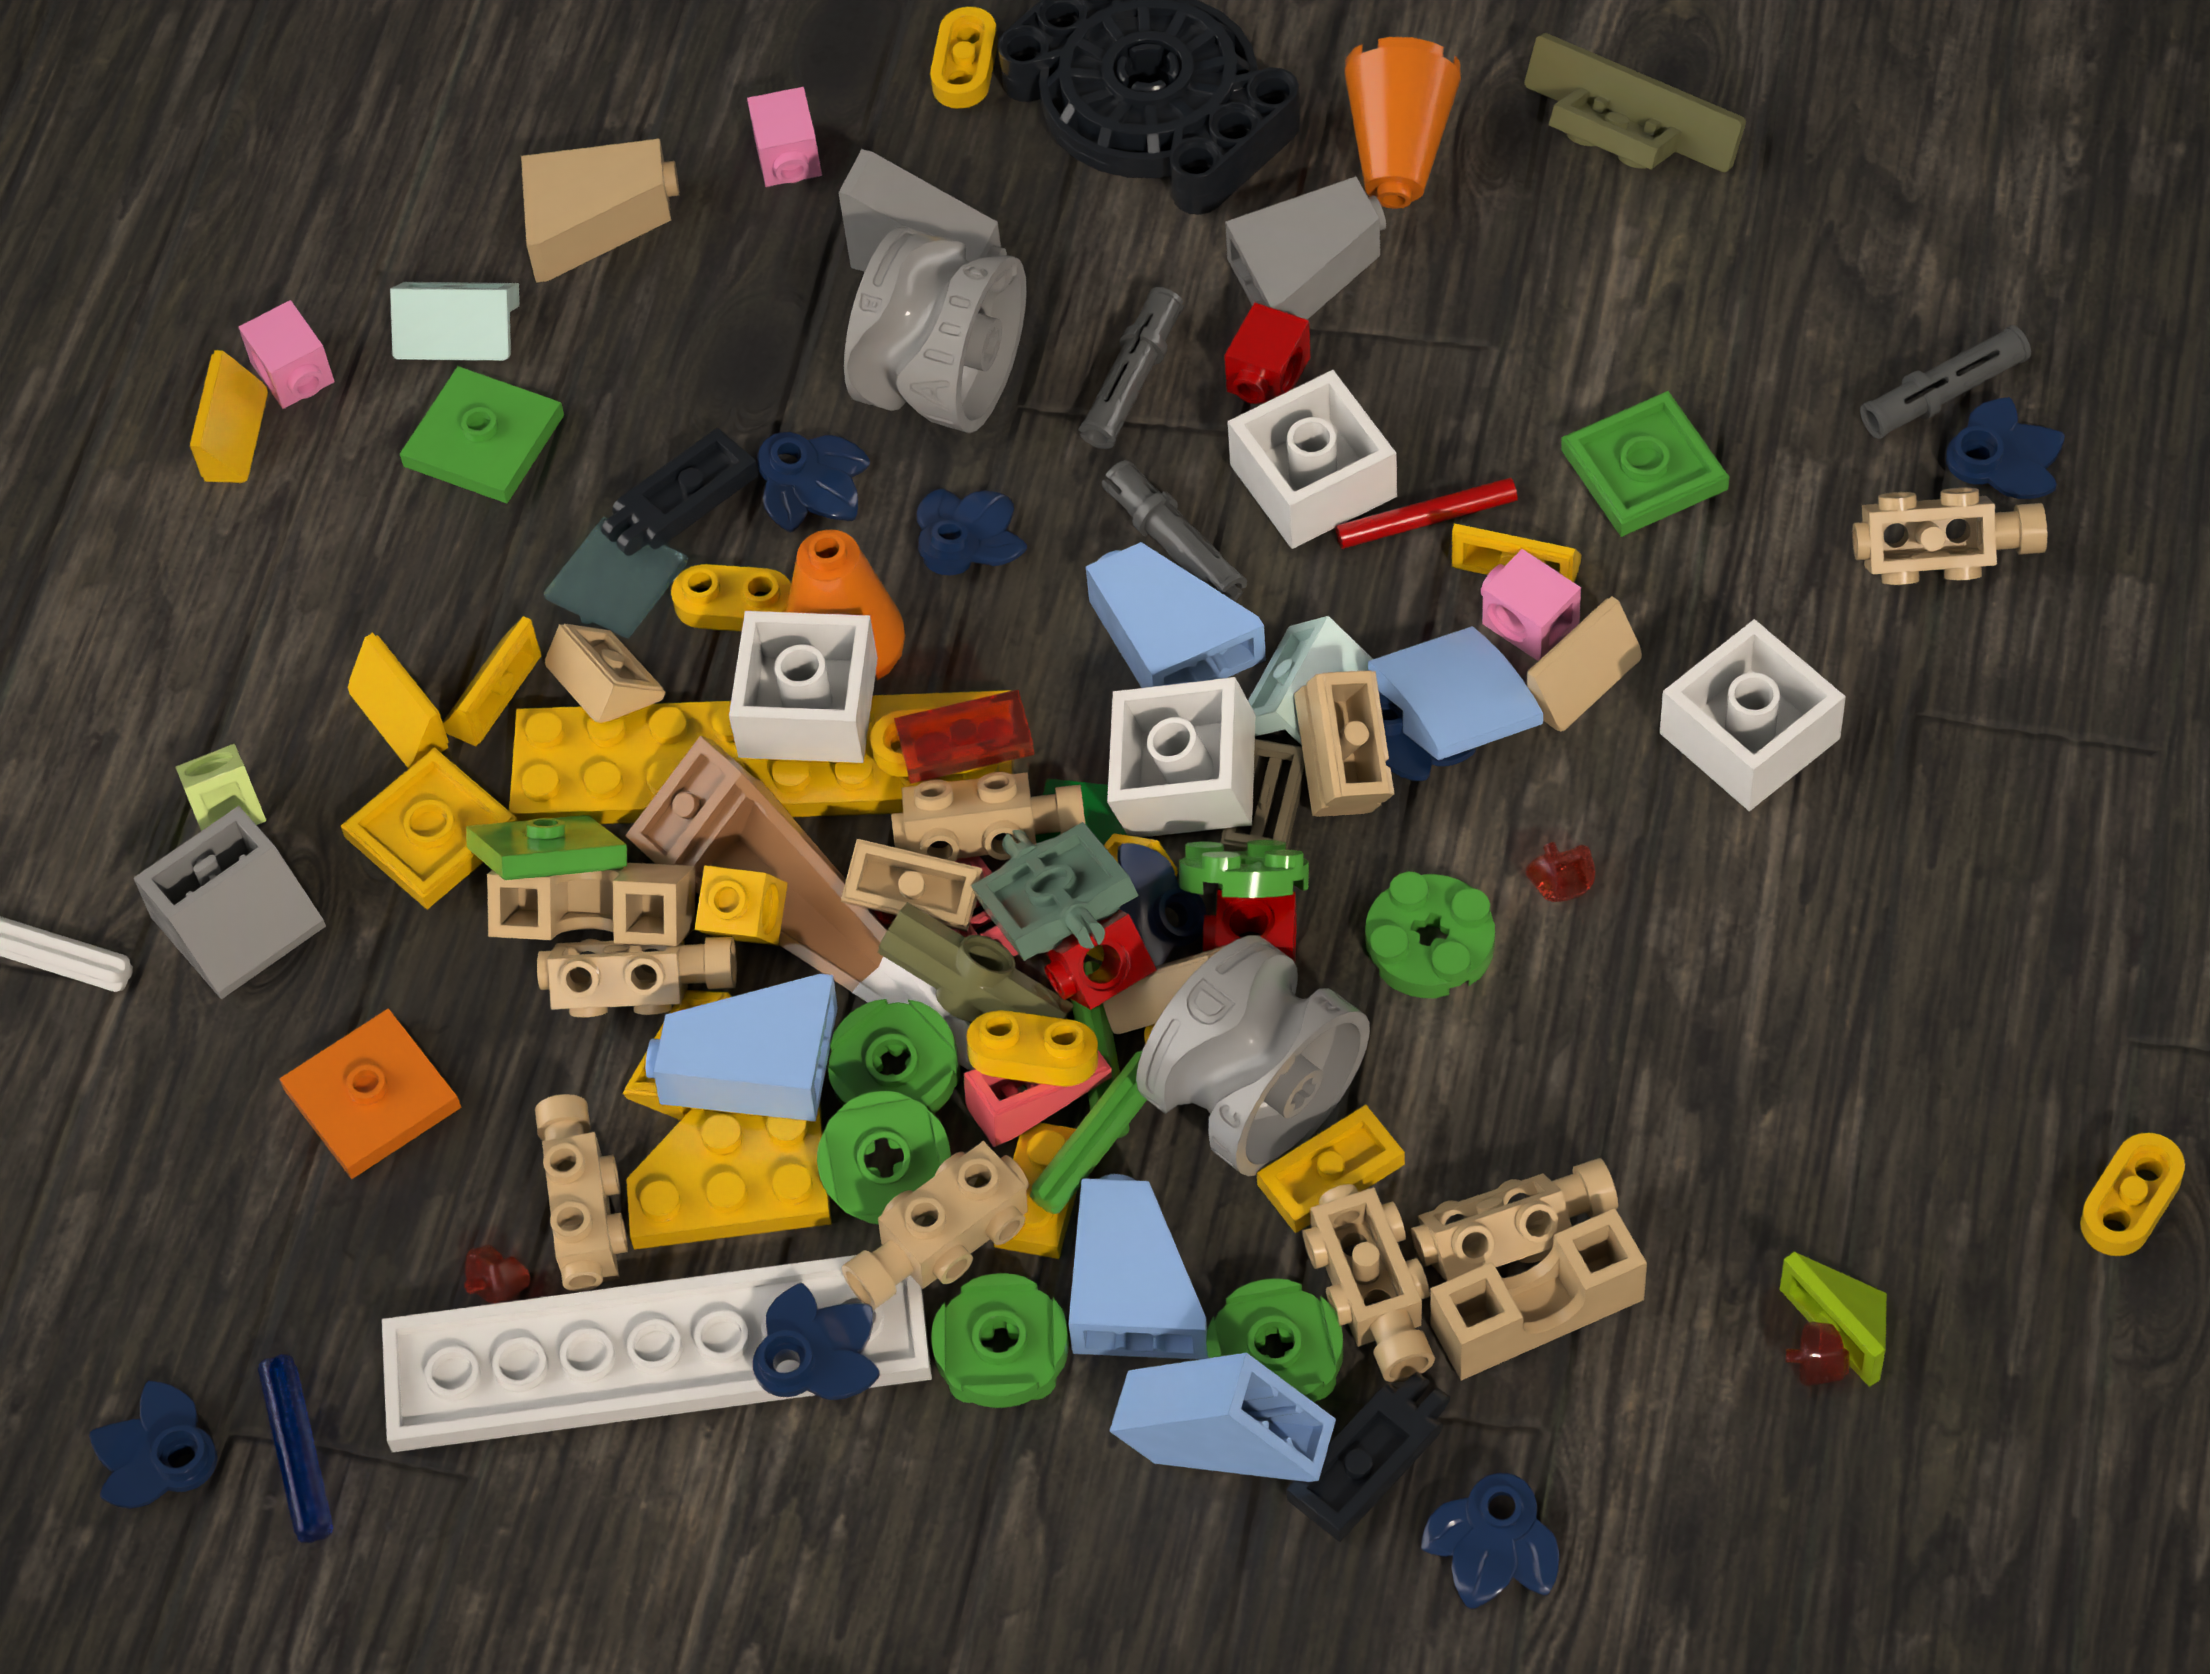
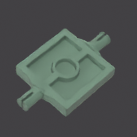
[971,822,1138,961]

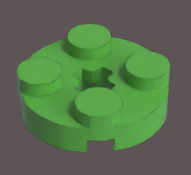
[1179,840,1309,898]
[1365,871,1495,998]
[828,999,961,1114]
[817,1091,951,1225]
[931,1273,1069,1408]
[1206,1279,1343,1402]

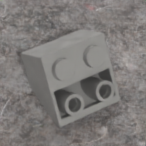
[133,806,326,999]

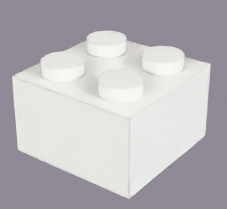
[1228,370,1397,549]
[729,611,878,763]
[1660,619,1846,812]
[1107,677,1256,837]

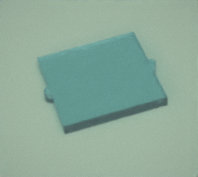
[544,516,688,639]

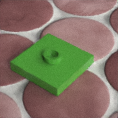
[400,366,564,504]
[1561,391,1729,537]
[466,815,627,880]

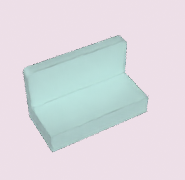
[390,282,519,361]
[1248,616,1373,745]

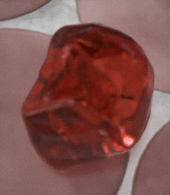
[1525,842,1596,902]
[464,1244,530,1304]
[1786,1322,1850,1386]

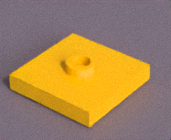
[341,747,518,910]

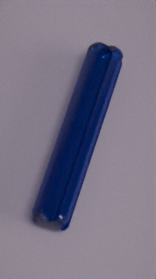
[258,1354,334,1543]

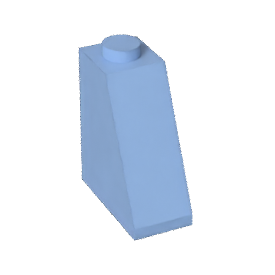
[1086,542,1266,688]
[646,974,838,1122]
[1069,1174,1208,1360]
[1110,1353,1336,1482]

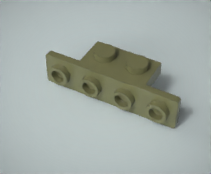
[1524,33,1746,172]

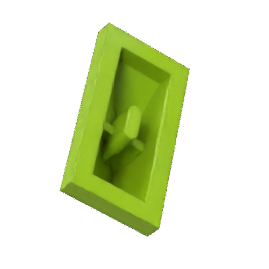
[1780,1252,1887,1387]

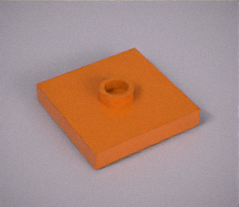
[279,1008,462,1179]

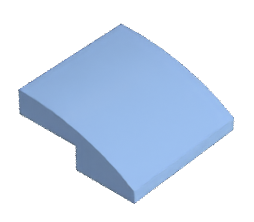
[1368,626,1543,760]

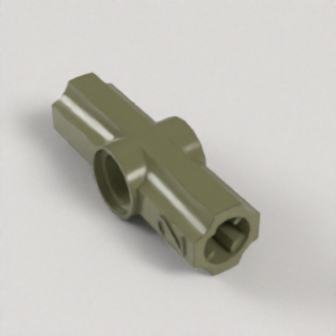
[877,902,1074,1022]

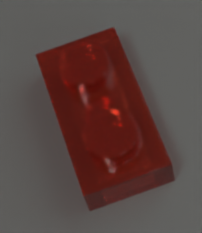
[894,689,1034,784]

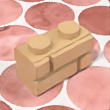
[1294,670,1394,817]

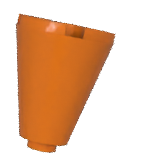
[1345,37,1461,209]
[786,530,905,681]

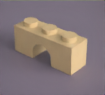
[487,863,696,947]
[1430,1208,1647,1380]

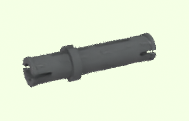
[1079,287,1184,449]
[1860,325,2031,439]
[1102,460,1247,601]

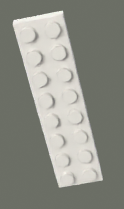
[382,1255,932,1452]

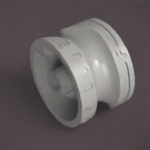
[844,226,1026,433]
[1136,935,1370,1176]

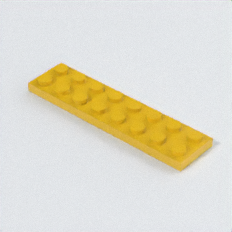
[509,690,1014,824]

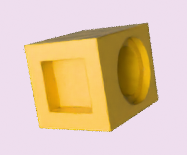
[695,865,788,946]

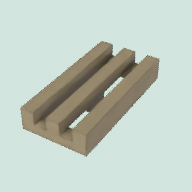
[1220,739,1306,851]

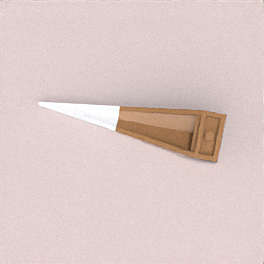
[625,736,1026,1093]

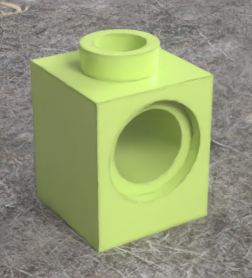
[176,744,266,831]

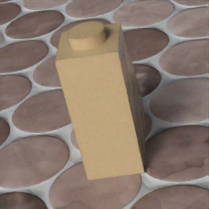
[521,139,679,283]

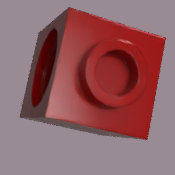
[1225,302,1311,404]
[1203,890,1297,963]
[1044,910,1157,1010]

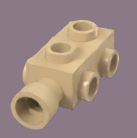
[1852,488,2047,585]
[891,772,1085,862]
[537,936,737,1017]
[535,1094,628,1291]
[841,1141,1029,1310]
[1411,1158,1618,1281]
[1303,1184,1435,1382]

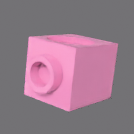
[747,87,822,187]
[239,300,335,409]
[1481,549,1581,661]

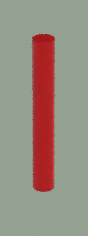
[1335,477,1518,549]

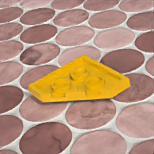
[626,1102,832,1250]

